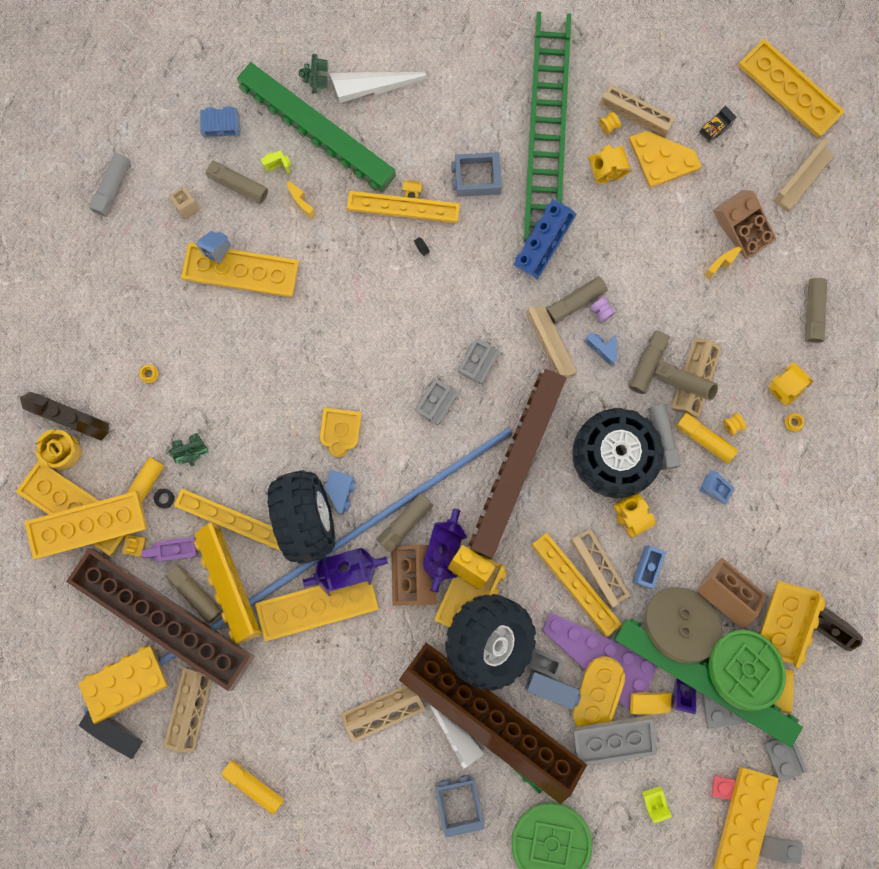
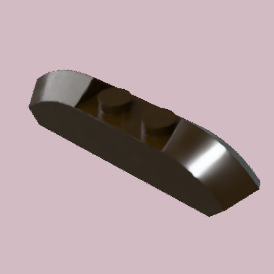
[20,391,109,441]
[815,607,863,651]

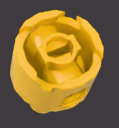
[588,145,631,184]
[768,362,814,407]
[35,429,82,471]
[612,493,656,539]

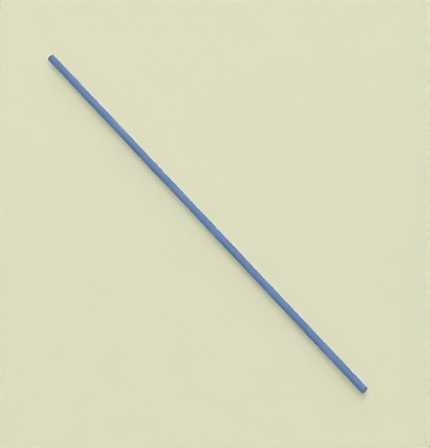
[83,427,513,714]

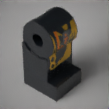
[699,105,737,143]

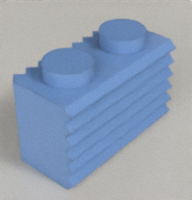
[200,106,240,137]
[632,545,667,589]

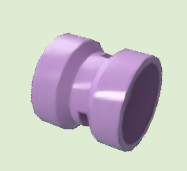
[590,297,616,323]

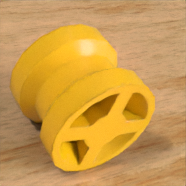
[598,111,621,135]
[723,412,747,436]

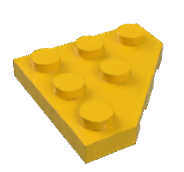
[628,130,702,189]

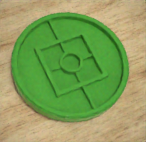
[709,630,786,711]
[511,802,592,869]

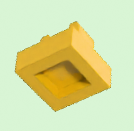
[403,180,423,199]
[122,535,147,557]

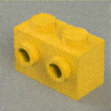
[447,545,495,590]

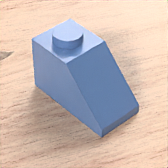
[196,231,231,264]

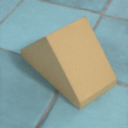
[169,186,200,220]

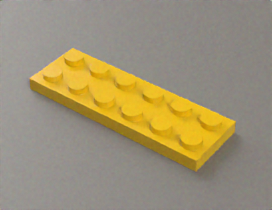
[738,39,845,139]
[181,242,300,298]
[16,460,126,556]
[24,491,148,560]
[255,581,379,642]
[713,766,779,869]

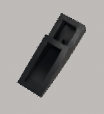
[78,710,143,759]

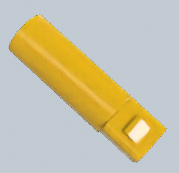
[675,412,738,464]
[126,457,165,504]
[220,760,285,815]

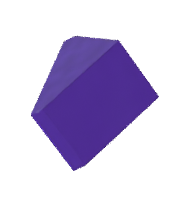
[671,678,696,714]

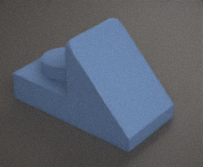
[584,332,617,367]
[700,470,734,505]

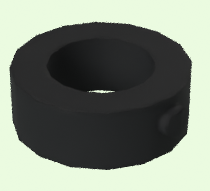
[414,237,430,256]
[154,489,174,508]

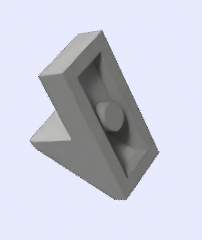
[527,648,566,680]
[759,835,803,864]

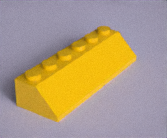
[194,522,262,644]

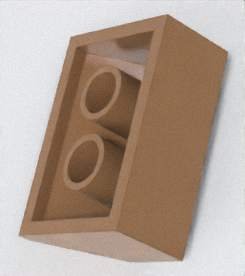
[392,545,437,606]
[697,558,767,629]

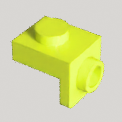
[261,150,292,174]
[642,786,672,823]

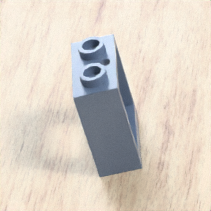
[451,152,502,197]
[524,670,581,709]
[435,775,485,838]

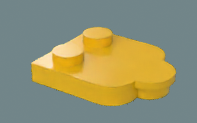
[320,407,362,457]

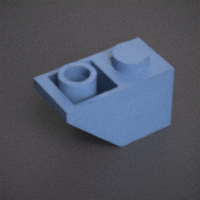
[325,470,356,515]

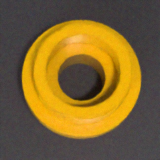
[139,364,159,383]
[785,413,804,432]

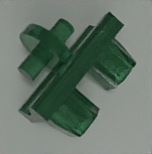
[298,54,329,93]
[169,433,209,467]

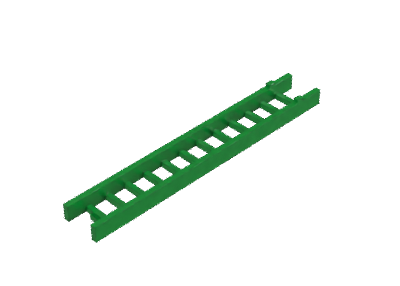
[523,12,571,243]

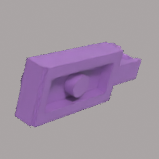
[142,537,198,562]

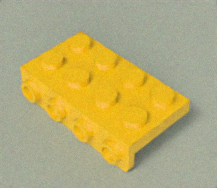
[434,553,507,627]
[759,580,825,669]
[78,646,169,724]

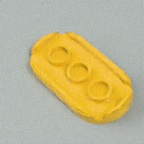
[573,656,625,727]

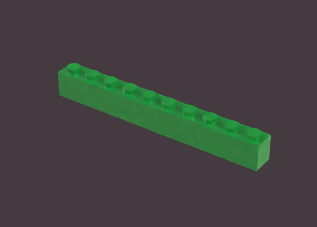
[237,62,396,193]
[613,618,803,748]

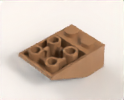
[713,190,776,259]

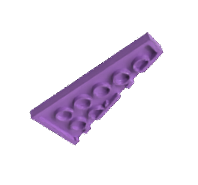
[542,613,657,716]

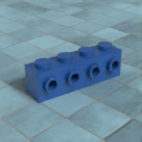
[513,199,577,280]

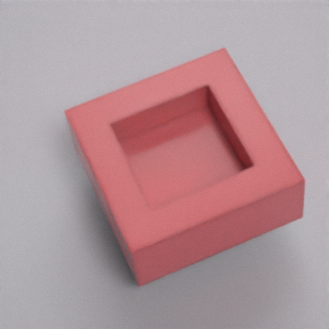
[711,775,735,800]

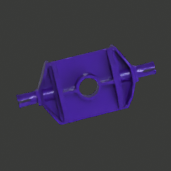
[423,509,468,593]
[303,548,388,596]

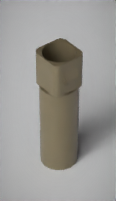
[206,160,268,204]
[547,276,608,324]
[805,278,827,343]
[628,330,670,394]
[654,361,718,401]
[376,493,434,553]
[165,564,222,624]

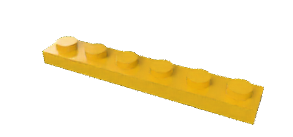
[347,191,460,224]
[174,488,281,551]
[530,532,622,637]

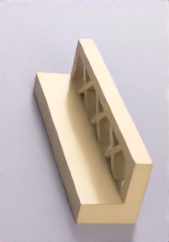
[600,84,675,138]
[773,138,834,212]
[527,305,576,377]
[671,338,722,418]
[570,528,630,608]
[163,668,212,752]
[341,685,425,743]

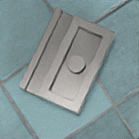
[458,338,500,384]
[415,378,458,425]
[763,739,807,783]

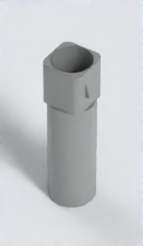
[89,153,131,217]
[648,404,681,470]

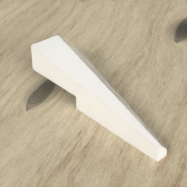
[329,72,426,103]
[431,706,484,769]

